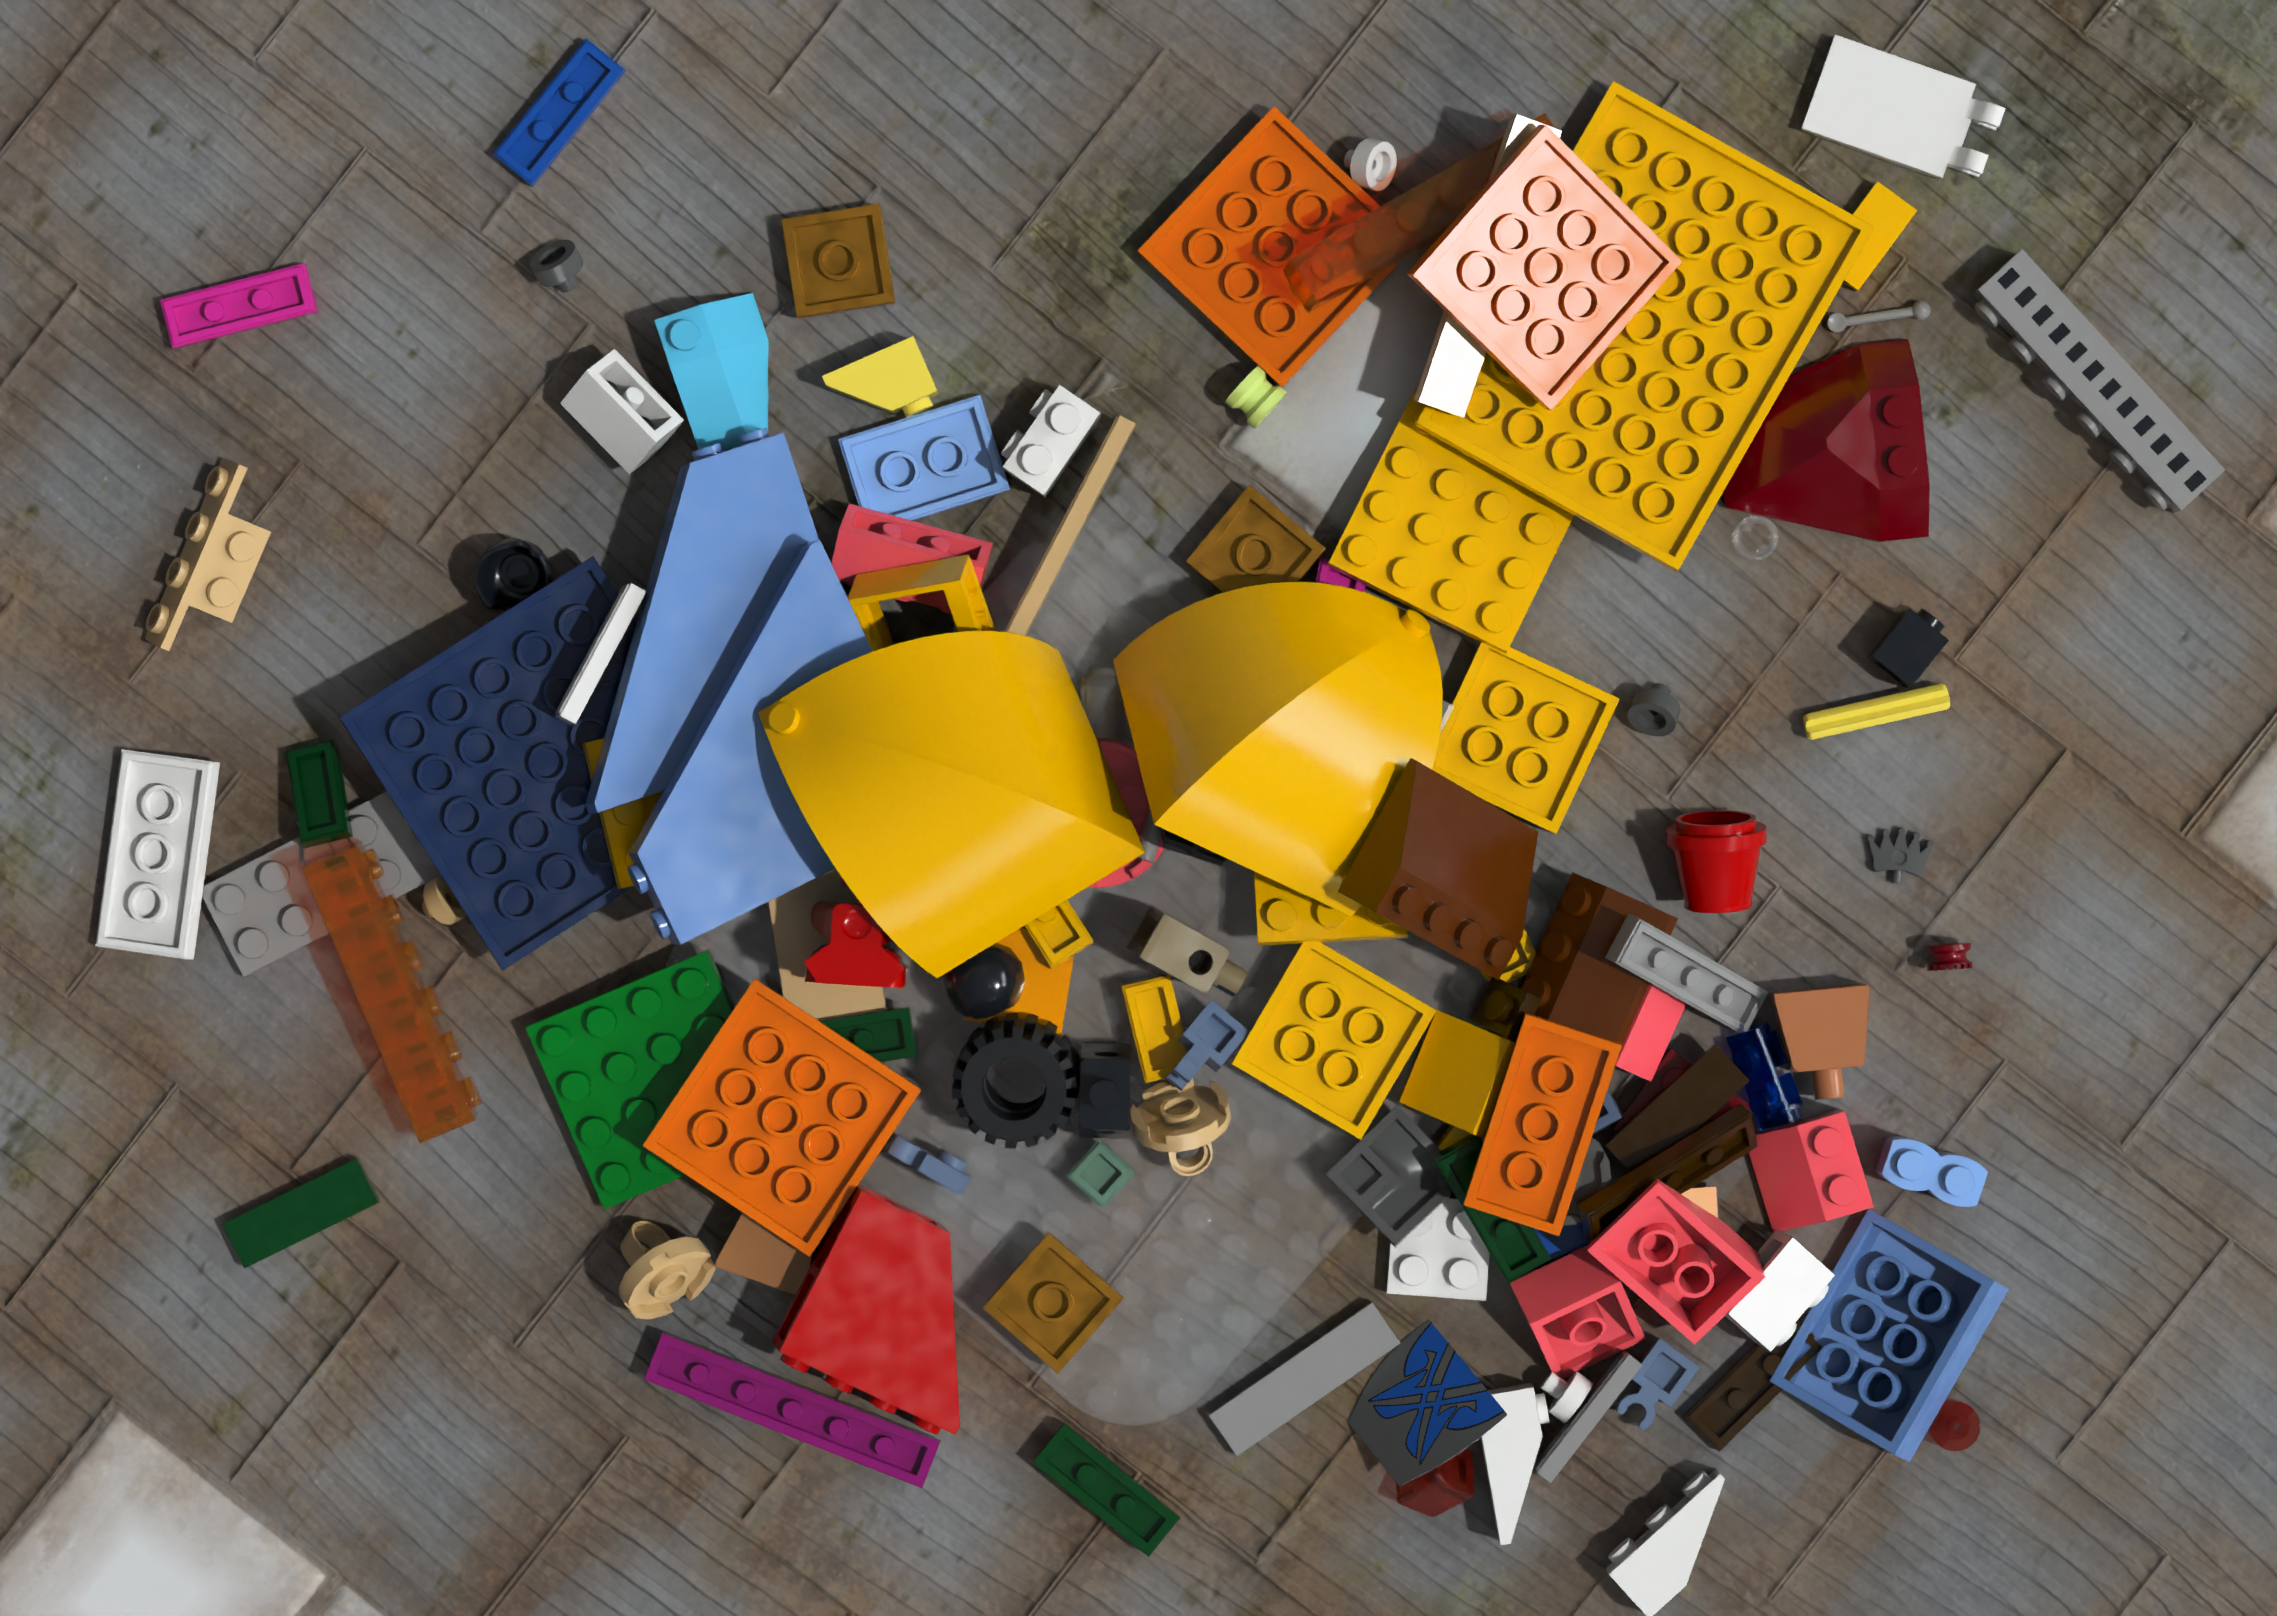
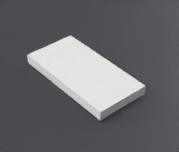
[95,749,220,960]

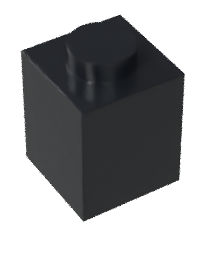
[1867,608,1949,688]

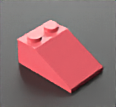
[1587,1179,1765,1345]

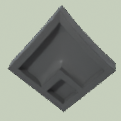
[1326,1105,1454,1248]

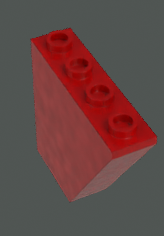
[772,1184,960,1435]

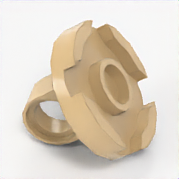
[1130,1078,1232,1176]
[619,1221,715,1319]

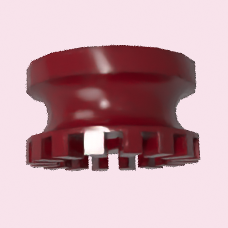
[1926,943,1972,971]

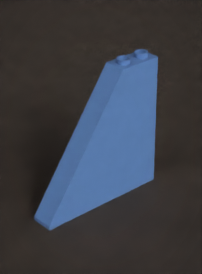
[585,428,819,814]
[628,540,873,945]

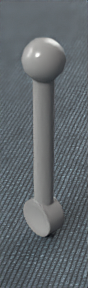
[1827,300,1931,333]

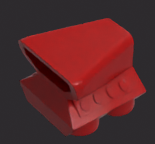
[804,901,908,988]

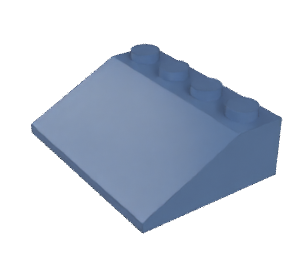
[1770,1209,2009,1462]

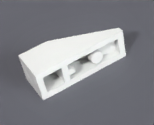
[1480,1383,1549,1545]

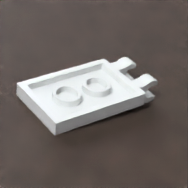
[1800,35,2005,180]

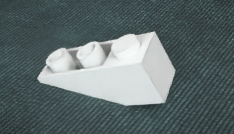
[1606,1469,1725,1616]

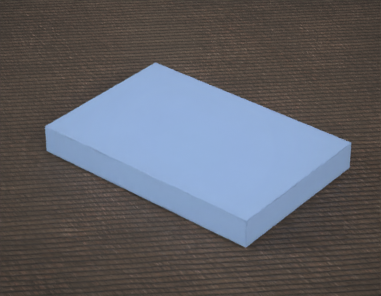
[838,395,1010,521]

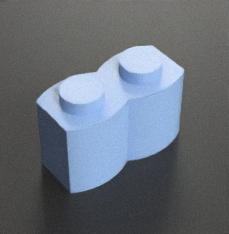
[1875,1136,1988,1207]

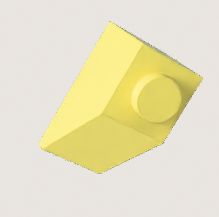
[822,336,939,418]

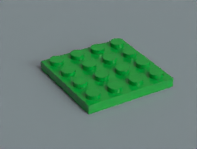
[525,949,734,1210]

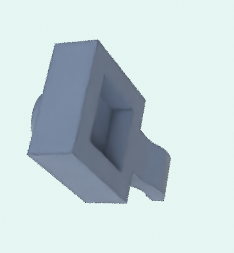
[1166,1000,1250,1091]

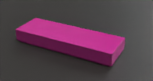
[160,263,319,349]

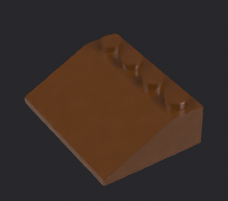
[1337,758,1538,980]

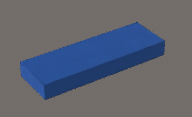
[493,38,626,187]

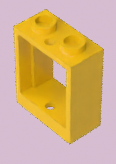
[847,554,996,651]

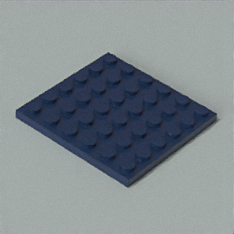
[338,556,636,971]

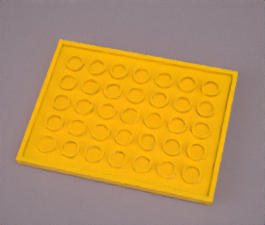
[1415,81,1874,573]

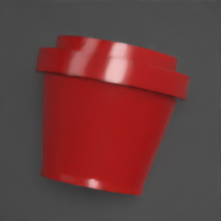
[1666,810,1767,913]

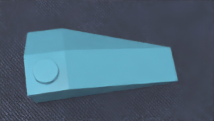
[654,293,769,452]

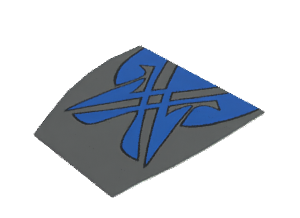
[1348,1320,1507,1486]

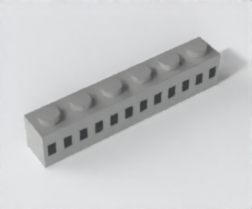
[1972,249,2225,513]

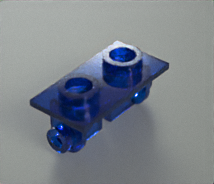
[1726,1022,1804,1130]

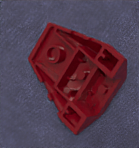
[1723,339,1930,542]

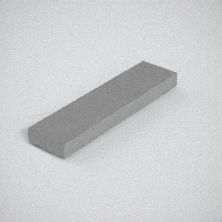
[1605,913,1768,1036]
[1209,1301,1400,1456]

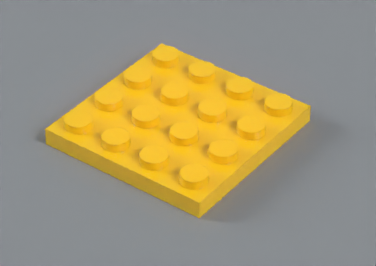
[1327,388,1574,654]

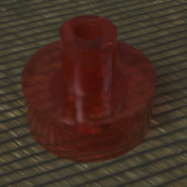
[1929,1400,1980,1451]

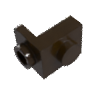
[1471,977,1542,1042]

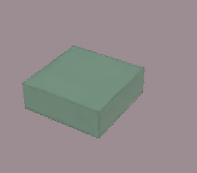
[1066,1138,1136,1209]

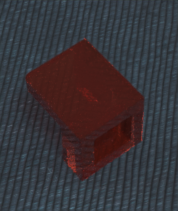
[1396,1449,1475,1517]

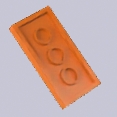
[1463,1012,1622,1237]

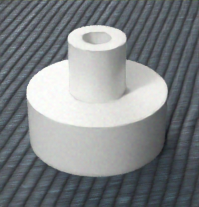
[1344,138,1397,191]
[1540,1371,1593,1423]

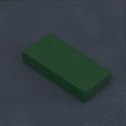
[286,739,353,848]

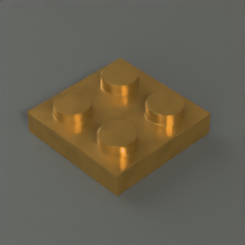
[781,203,896,319]
[1186,485,1326,593]
[983,1232,1124,1374]

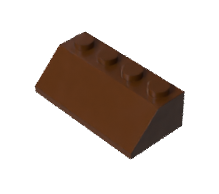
[1500,872,1678,1043]

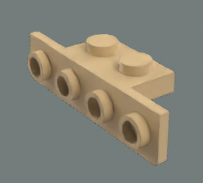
[145,458,271,651]

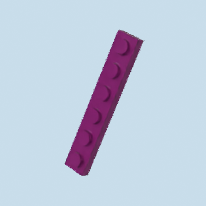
[644,1332,941,1488]

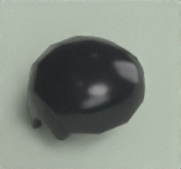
[474,539,553,611]
[943,943,1025,1019]

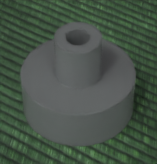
[530,240,583,293]
[1627,683,1681,736]

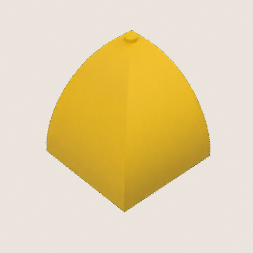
[1113,582,1443,917]
[758,631,1145,978]

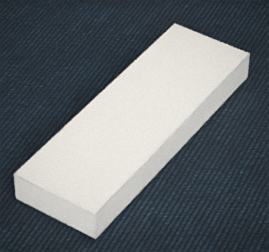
[555,583,647,725]

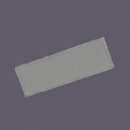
[1534,1350,1642,1483]

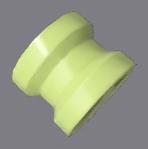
[1225,365,1288,428]

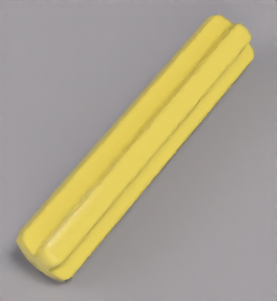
[1803,683,1950,740]

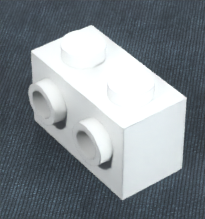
[560,349,684,475]
[1001,385,1101,498]
[1725,1229,1835,1352]

